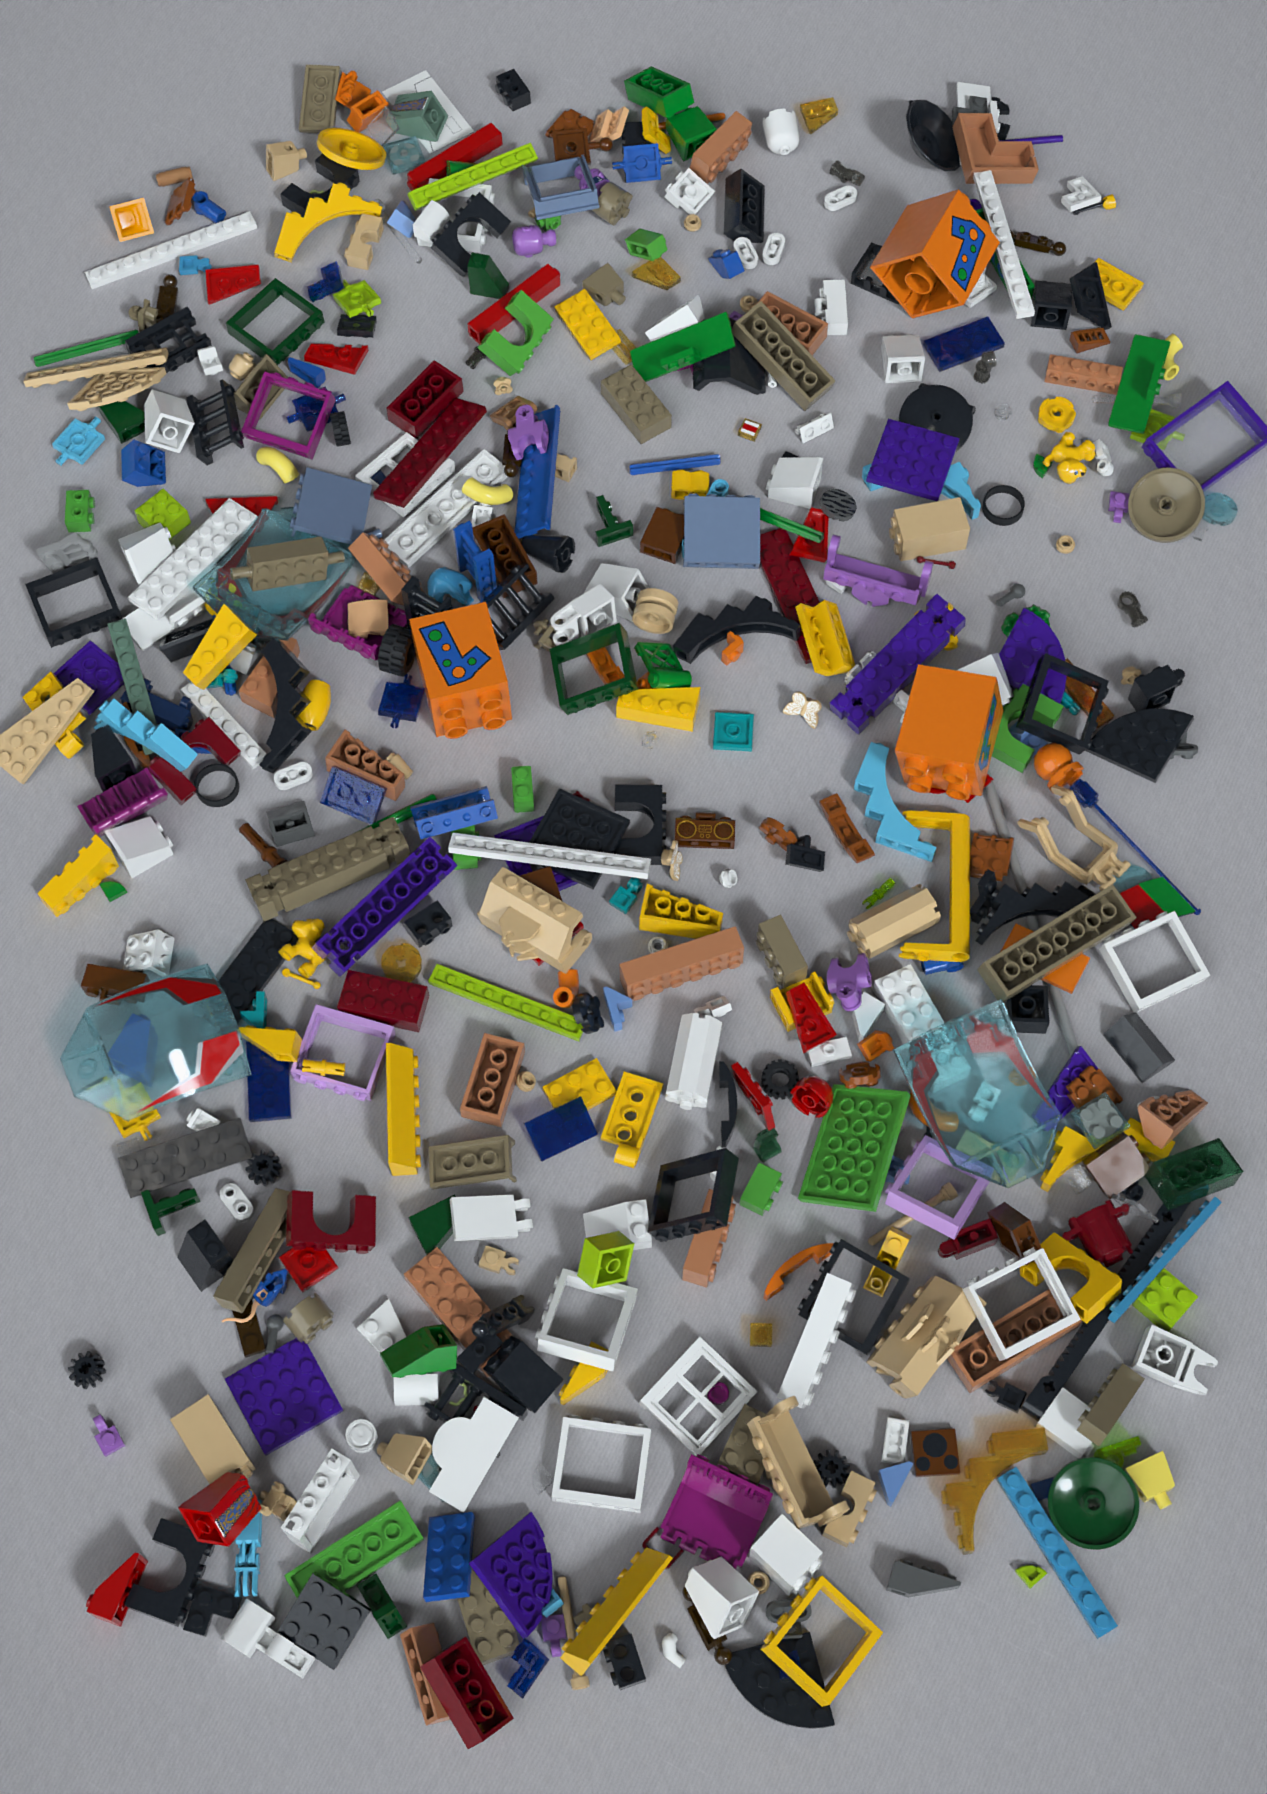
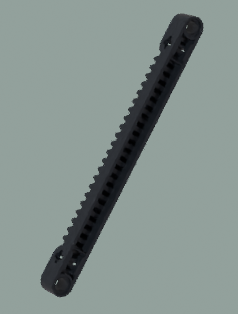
[1020,1189,1192,1422]

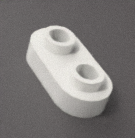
[824,186,857,211]
[762,233,785,265]
[733,237,758,269]
[274,762,313,790]
[220,1183,254,1222]

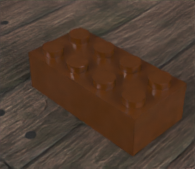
[472,514,538,599]

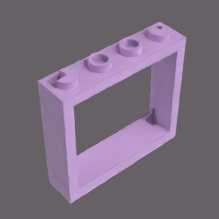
[290,1004,396,1101]
[885,1135,994,1240]

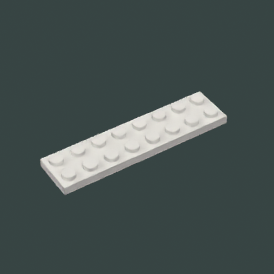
[385,449,508,568]
[128,498,259,620]

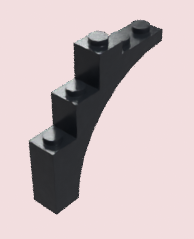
[673,596,801,664]
[975,881,1090,945]

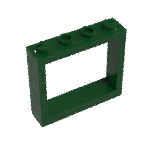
[226,278,325,366]
[549,623,638,715]

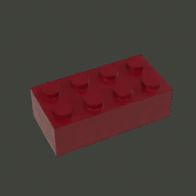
[387,360,464,439]
[337,970,430,1033]
[420,1637,514,1749]

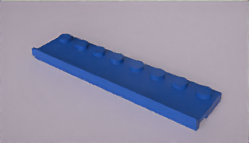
[514,405,561,539]

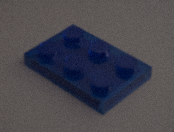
[320,766,387,825]
[523,1096,598,1162]

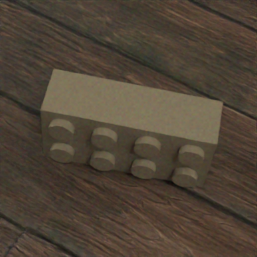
[601,365,672,444]
[457,1569,522,1665]

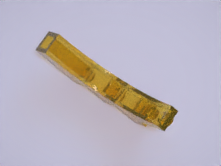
[941,1428,1048,1555]

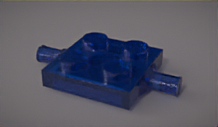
[286,386,346,432]
[378,674,425,729]

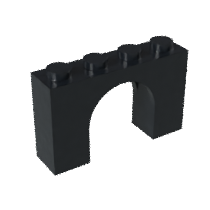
[280,153,360,218]
[431,192,511,277]
[614,785,666,865]
[124,1518,215,1627]

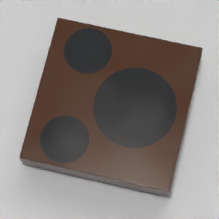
[910,1429,960,1477]

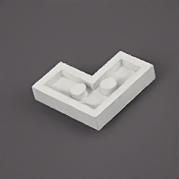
[1061,176,1101,212]

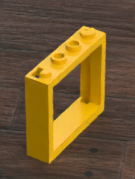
[760,1576,883,1707]

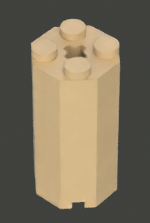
[847,884,941,959]

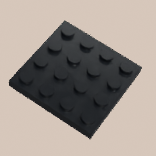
[529,788,630,890]

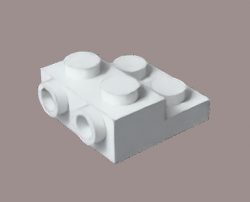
[664,168,715,215]

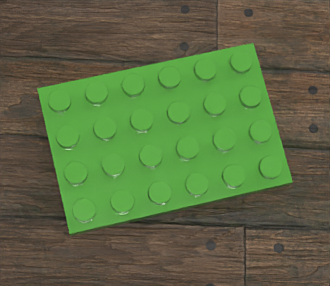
[798,1084,911,1212]

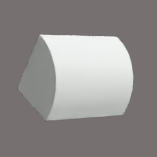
[413,200,451,244]
[394,1374,439,1406]

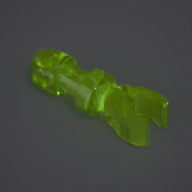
[862,878,896,909]

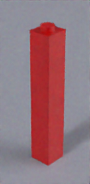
[407,123,503,191]
[467,264,560,344]

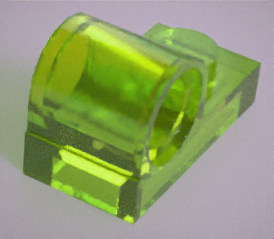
[1094,1436,1142,1468]

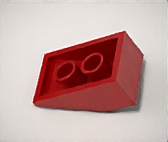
[86,1552,148,1627]

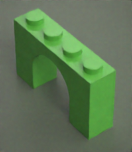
[477,290,553,376]
[992,684,1064,773]

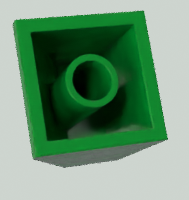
[665,106,717,162]

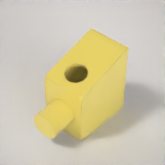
[1124,1451,1175,1510]

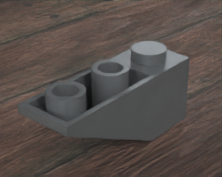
[886,1559,961,1598]

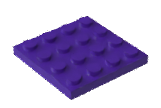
[866,418,960,502]
[225,1338,344,1456]

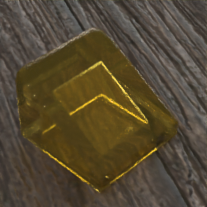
[358,572,380,596]

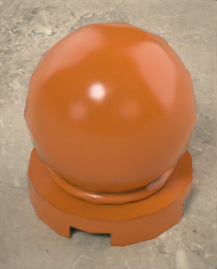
[1034,743,1084,794]

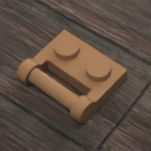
[490,396,538,431]

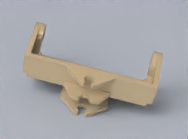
[477,867,592,974]
[866,1276,987,1399]
[747,1396,850,1529]

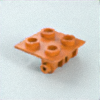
[335,71,371,109]

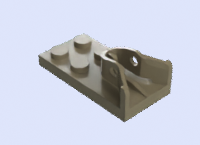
[299,65,342,133]
[429,1135,517,1189]

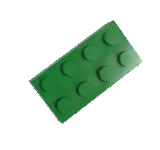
[624,66,694,118]

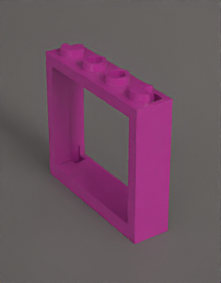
[241,372,336,460]

